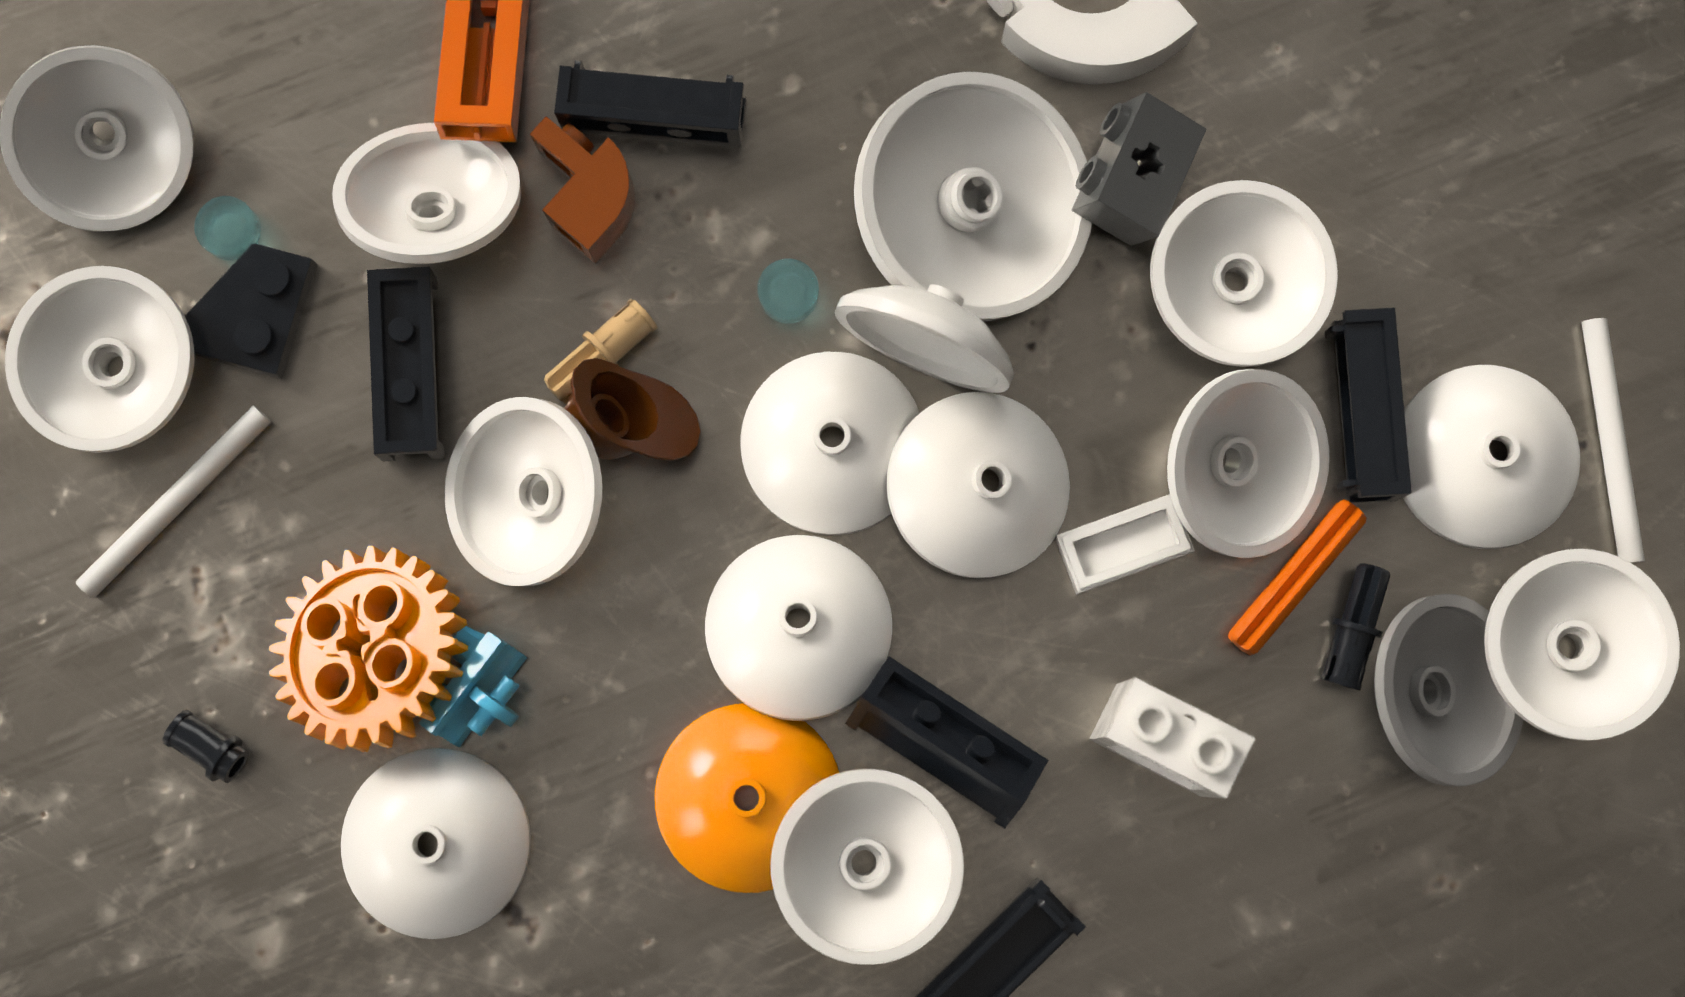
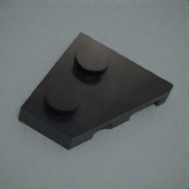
[185,243,318,379]

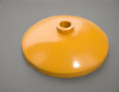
[655,703,840,893]

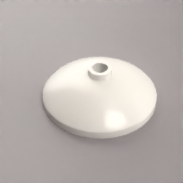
[0,45,194,231]
[332,123,521,264]
[1150,180,1338,367]
[5,266,194,453]
[834,285,1014,393]
[741,352,920,535]
[1403,365,1580,549]
[1167,369,1329,558]
[887,392,1070,578]
[445,397,602,586]
[705,535,892,721]
[1484,549,1680,740]
[341,748,531,939]
[771,769,964,965]

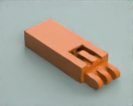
[434,0,530,142]

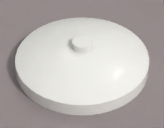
[854,72,1092,322]

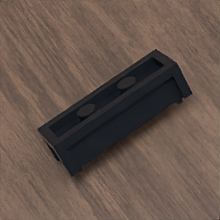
[554,60,746,148]
[367,266,445,462]
[1324,308,1412,504]
[845,656,1049,829]
[915,878,1086,997]

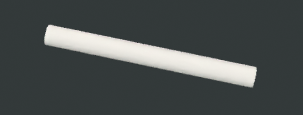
[1581,318,1645,564]
[76,405,271,598]

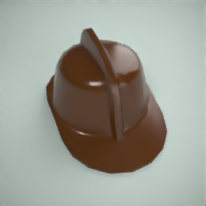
[564,358,700,461]

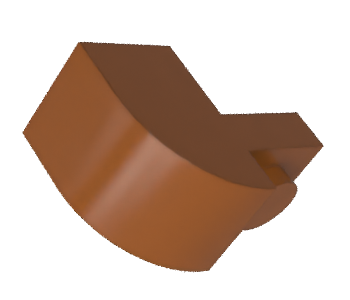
[530,116,635,264]

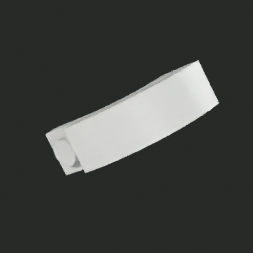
[986,0,1198,85]

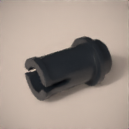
[162,710,249,783]

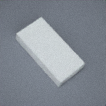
[1055,494,1195,595]

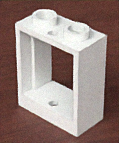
[1089,677,1255,798]

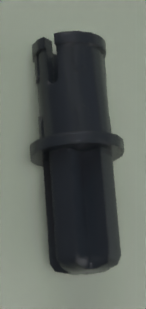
[1320,563,1390,691]

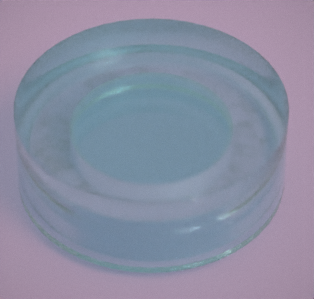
[194,196,261,260]
[757,259,819,323]

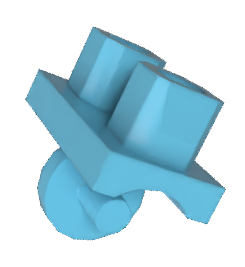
[419,626,528,747]

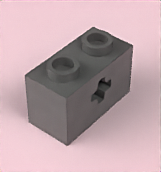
[1071,92,1207,246]

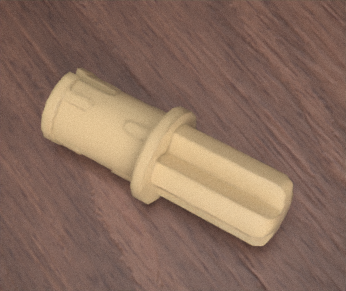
[544,299,657,404]

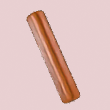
[1228,499,1367,656]

